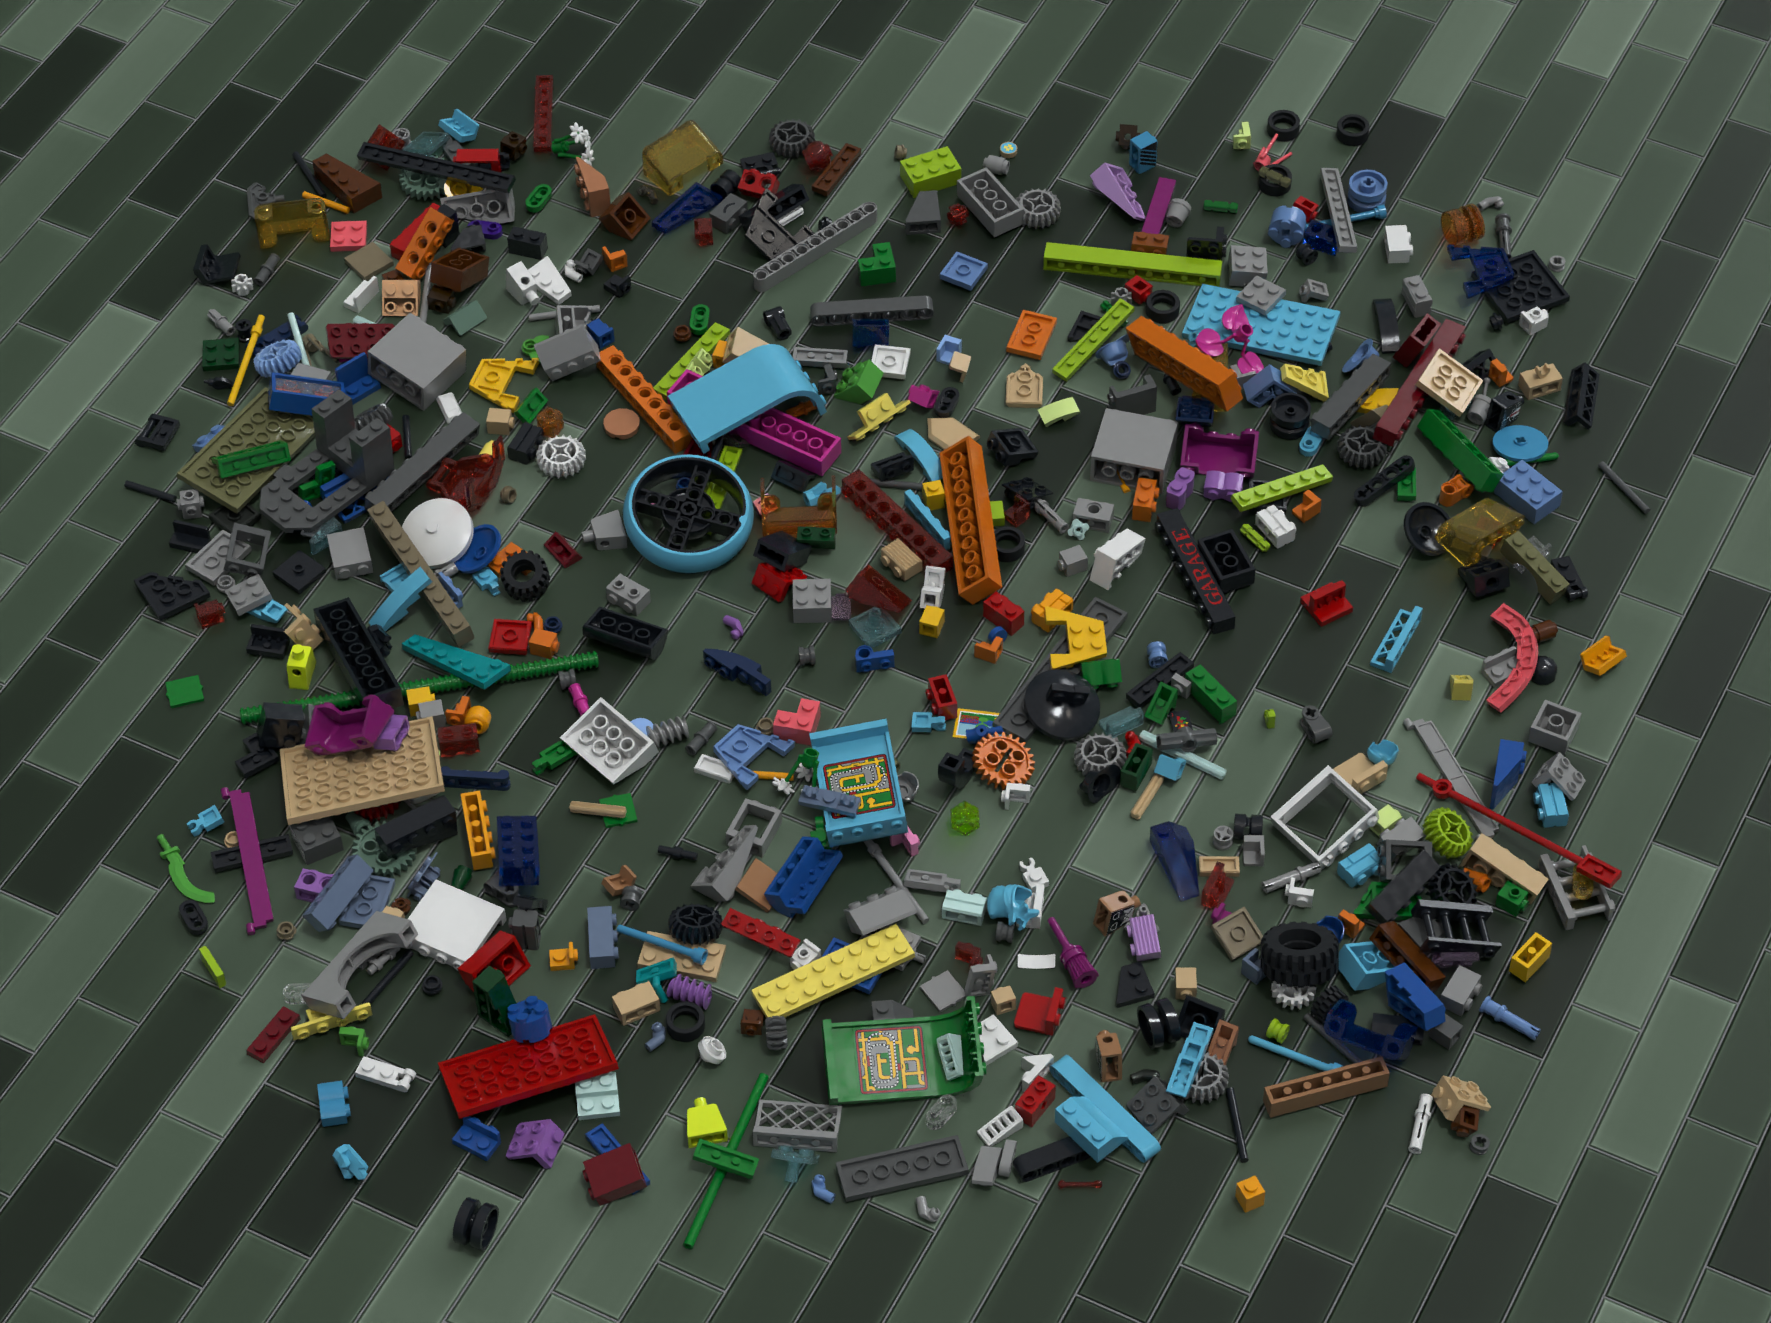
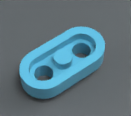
[1299,426,1324,457]

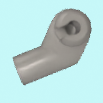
[1477,196,1504,211]
[916,1196,941,1222]

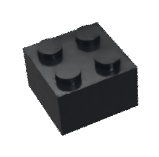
[256,702,305,748]

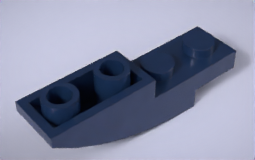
[703,648,772,696]

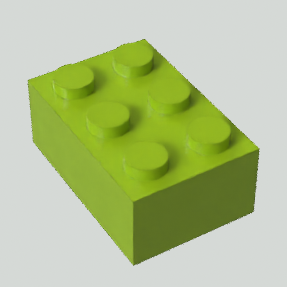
[900,146,961,198]

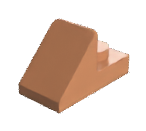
[1208,1019,1239,1065]

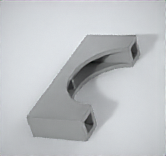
[302,911,418,1019]

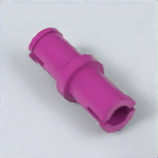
[568,683,590,717]

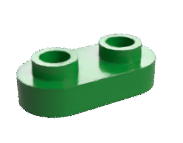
[525,184,552,213]
[690,304,710,335]

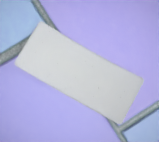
[1018,954,1055,969]

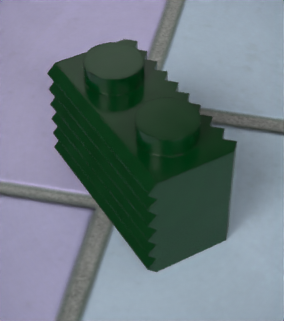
[1120,743,1153,791]

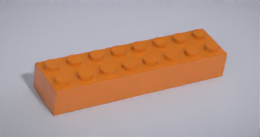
[1125,316,1243,411]

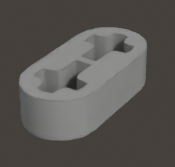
[998,1139,1017,1177]

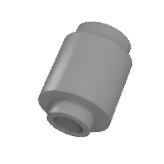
[983,155,1010,175]

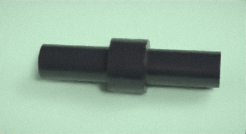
[658,845,698,860]

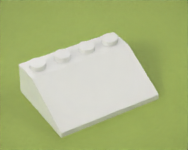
[560,697,659,785]

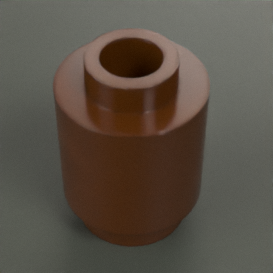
[1531,620,1558,643]

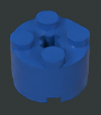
[508,996,553,1043]

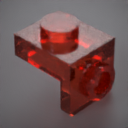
[955,941,983,966]

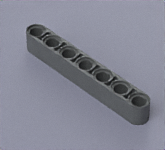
[810,295,934,326]

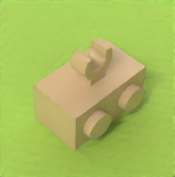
[1518,363,1563,400]

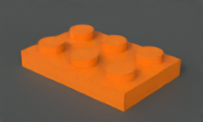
[1006,310,1057,360]

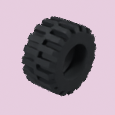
[500,550,550,602]

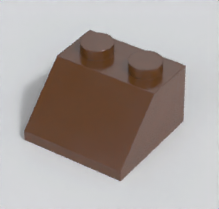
[598,192,651,240]

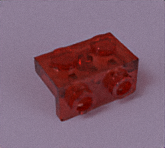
[437,723,480,757]

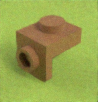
[601,865,637,896]

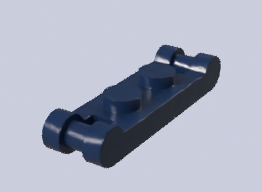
[245,315,308,357]
[441,766,511,791]

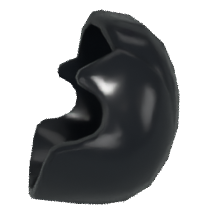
[1531,656,1557,685]

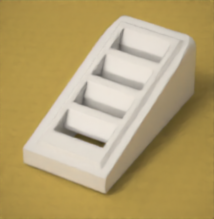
[977,1106,1023,1147]

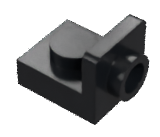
[603,274,631,298]

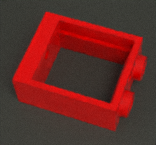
[453,149,501,172]

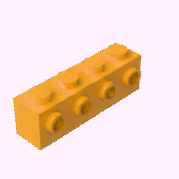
[461,791,496,870]

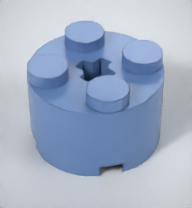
[1268,205,1306,248]

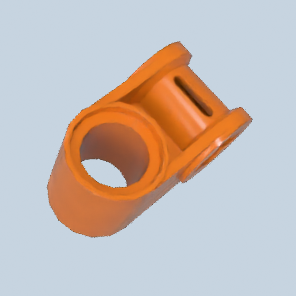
[1439,474,1474,507]

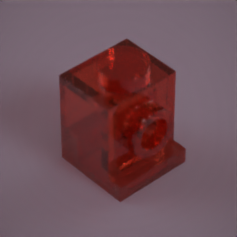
[694,218,713,246]
[194,599,225,629]

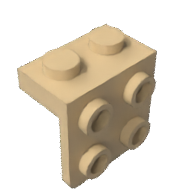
[284,603,324,650]
[1333,753,1388,794]
[1431,1075,1491,1121]

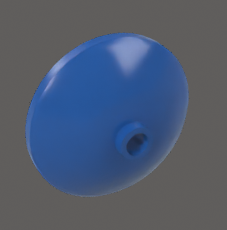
[454,524,501,573]

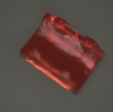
[1201,861,1234,910]

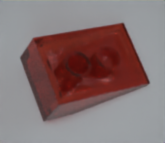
[845,564,912,613]

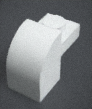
[920,566,946,609]

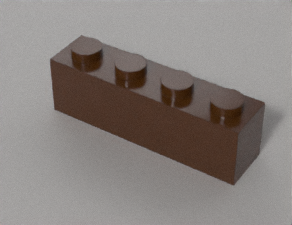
[1369,921,1446,992]

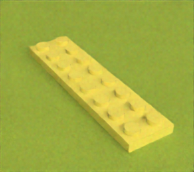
[751,923,915,1018]

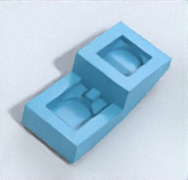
[247,599,288,623]

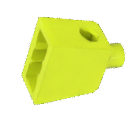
[287,644,316,690]
[687,1097,728,1148]

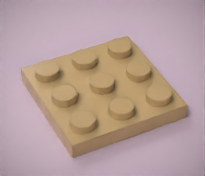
[1415,348,1484,417]

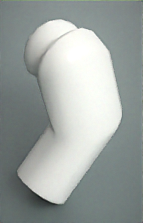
[564,260,583,283]

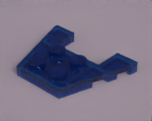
[1447,245,1514,299]

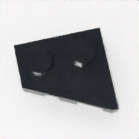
[1068,310,1102,342]
[1116,961,1155,1008]

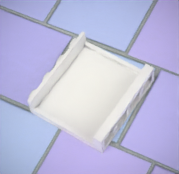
[407,880,506,970]

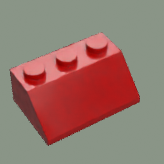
[457,930,531,992]

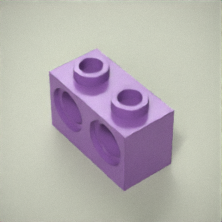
[294,868,334,902]

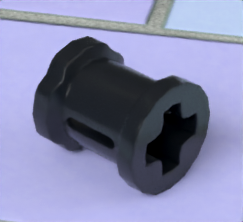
[235,319,252,343]

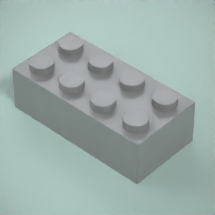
[957,167,1024,237]

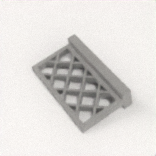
[753,1099,842,1152]

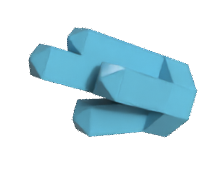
[803,482,841,510]
[332,1144,368,1180]

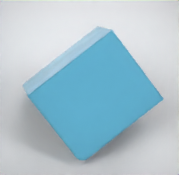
[1154,754,1187,781]

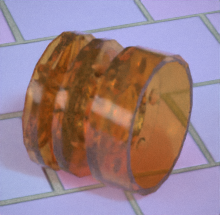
[1441,203,1485,247]

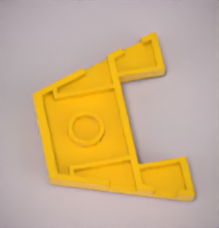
[469,358,539,413]
[1044,606,1107,670]

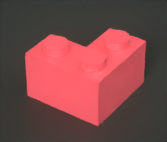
[773,698,821,746]

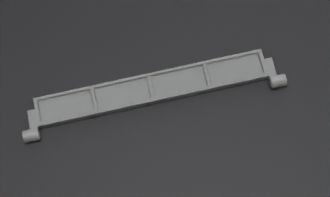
[1403,718,1499,840]

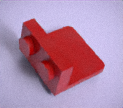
[752,562,807,602]
[1014,987,1066,1036]

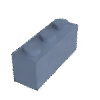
[587,906,619,969]

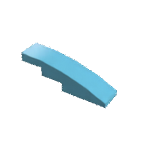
[368,567,432,631]
[1166,1022,1214,1098]

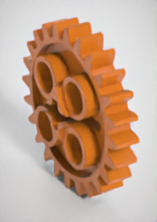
[972,732,1035,790]

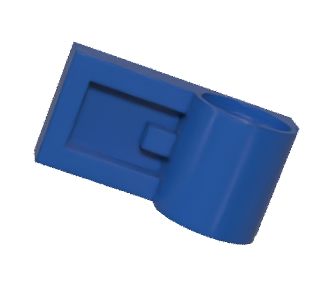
[855,645,895,673]

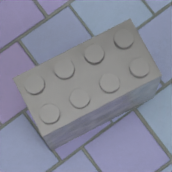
[368,313,466,411]
[1090,408,1178,494]

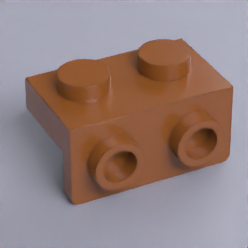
[1131,232,1169,255]

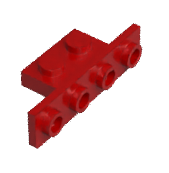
[721,908,801,958]

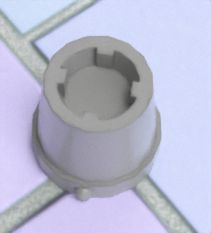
[1166,198,1191,227]
[1467,394,1491,425]

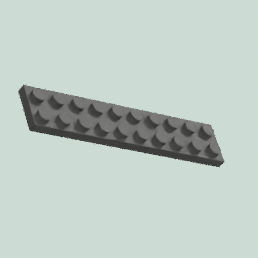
[993,597,1128,742]

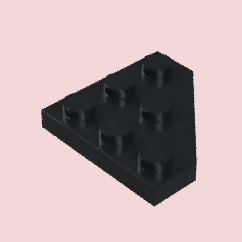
[134,572,211,621]

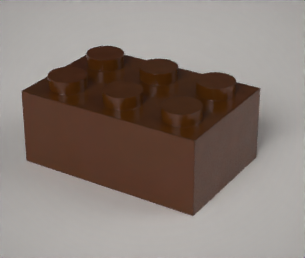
[430,248,489,292]

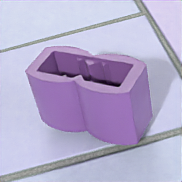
[1166,467,1195,510]
[1204,470,1244,502]
[373,714,410,751]

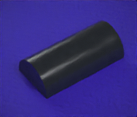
[582,607,668,660]

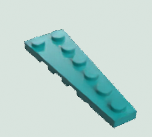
[402,634,511,690]

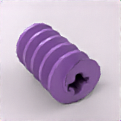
[667,974,712,1010]

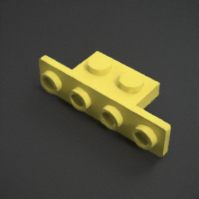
[847,393,911,441]
[291,1002,372,1040]

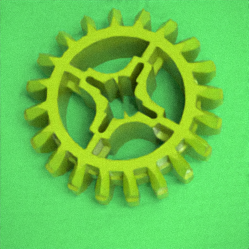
[1422,807,1473,859]

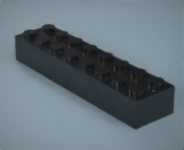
[313,597,404,709]

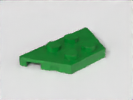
[1353,882,1422,920]

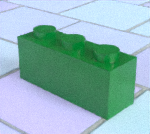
[1185,664,1237,724]

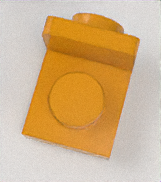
[549,942,578,971]

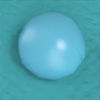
[1367,740,1399,766]

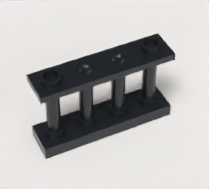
[1411,899,1502,958]

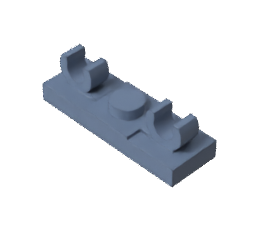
[798,785,861,817]

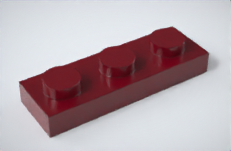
[246,1006,301,1064]

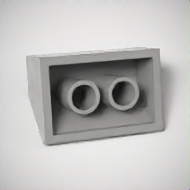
[534,324,601,381]
[843,886,917,935]

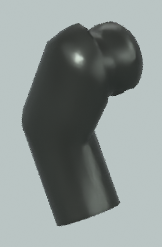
[1129,1069,1161,1084]

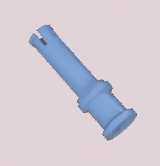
[1479,996,1541,1040]

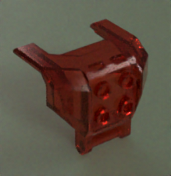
[426,435,505,513]

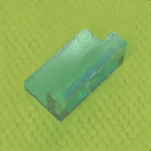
[1099,706,1144,738]

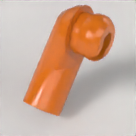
[527,612,543,630]

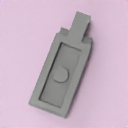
[904,869,961,892]

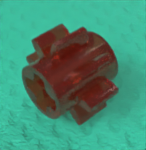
[947,203,969,226]

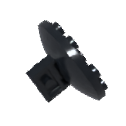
[1024,669,1100,741]

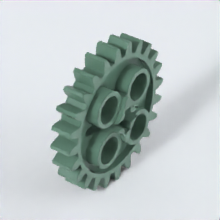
[399,155,446,201]
[352,821,417,878]

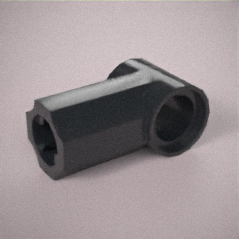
[763,306,792,340]

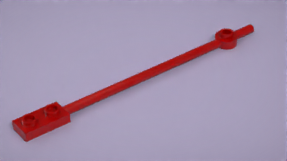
[1416,773,1622,889]

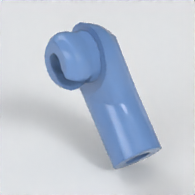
[811,1174,836,1204]

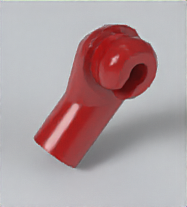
[1125,731,1141,758]

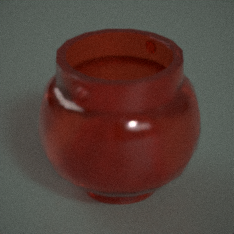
[802,141,833,171]

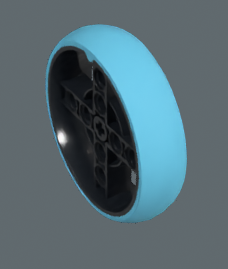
[623,455,754,573]

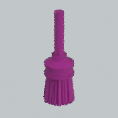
[1047,917,1099,988]

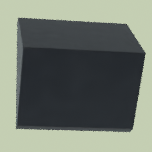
[1178,994,1225,1047]

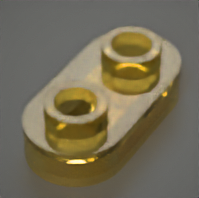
[1572,864,1593,900]

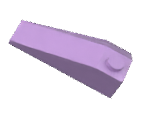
[1090,163,1146,221]

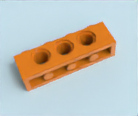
[395,207,454,280]

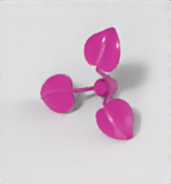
[1195,304,1264,374]

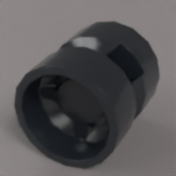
[710,169,741,202]
[1234,813,1263,840]

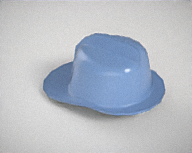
[1095,334,1129,366]
[1342,339,1379,373]

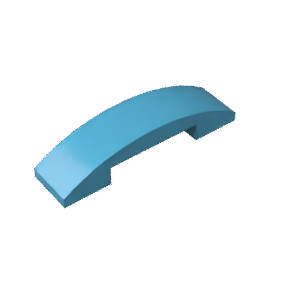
[894,429,943,482]

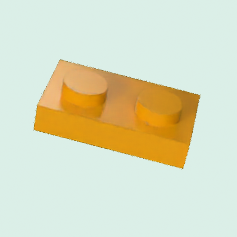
[1580,636,1627,676]

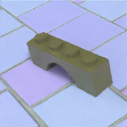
[1500,530,1570,605]

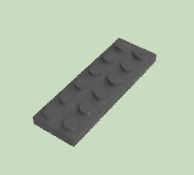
[836,1135,969,1202]

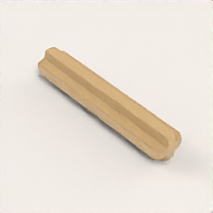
[1130,773,1164,820]
[569,801,627,818]

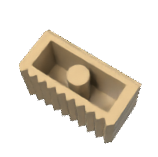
[881,538,922,581]

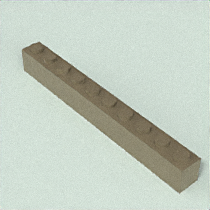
[367,501,475,648]

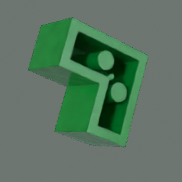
[858,242,896,286]

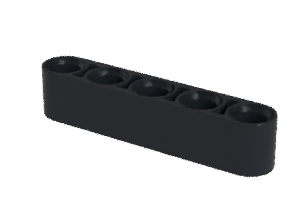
[1012,1136,1092,1182]

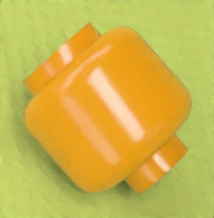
[464,706,491,734]

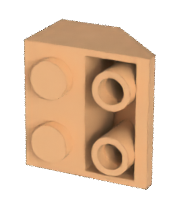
[382,280,421,316]

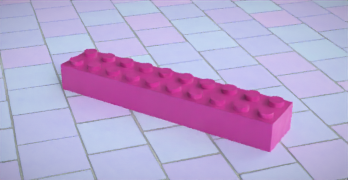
[667,369,842,476]

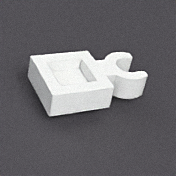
[1020,858,1049,892]

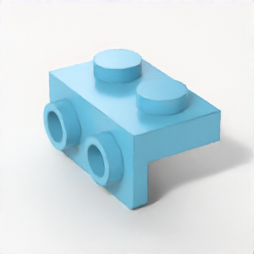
[438,109,479,143]

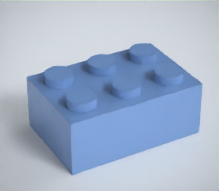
[1494,460,1563,524]

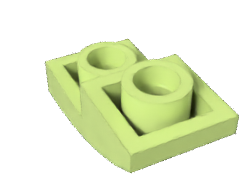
[685,348,713,376]
[1038,397,1081,427]

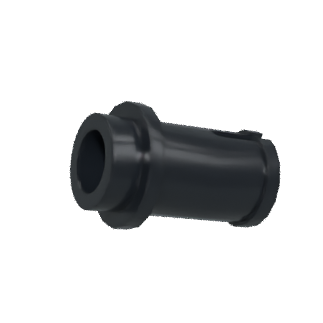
[1163,374,1181,396]

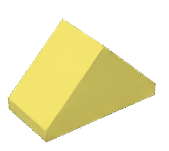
[1450,675,1473,701]

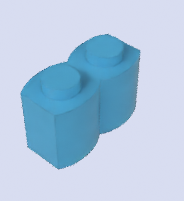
[317,1080,351,1127]

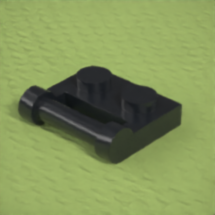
[134,414,180,451]

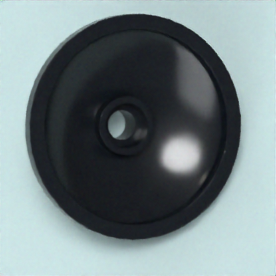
[1404,502,1455,556]

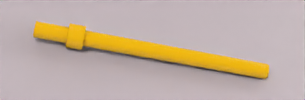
[227,315,265,406]

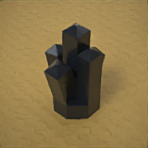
[367,624,393,658]

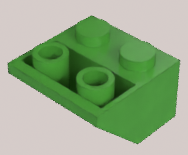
[834,359,884,404]

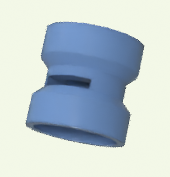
[1147,641,1168,668]

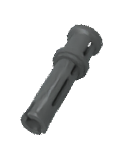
[1495,213,1512,261]

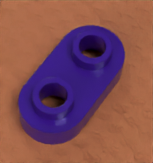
[468,220,503,240]

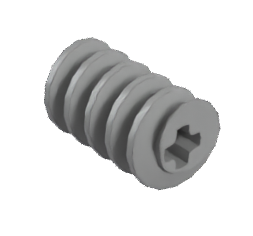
[646,715,689,748]

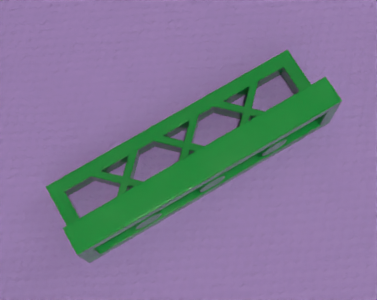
[211,440,291,478]

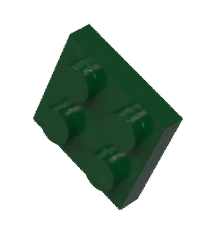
[202,338,240,371]

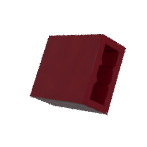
[1393,313,1441,368]
[582,1143,647,1206]

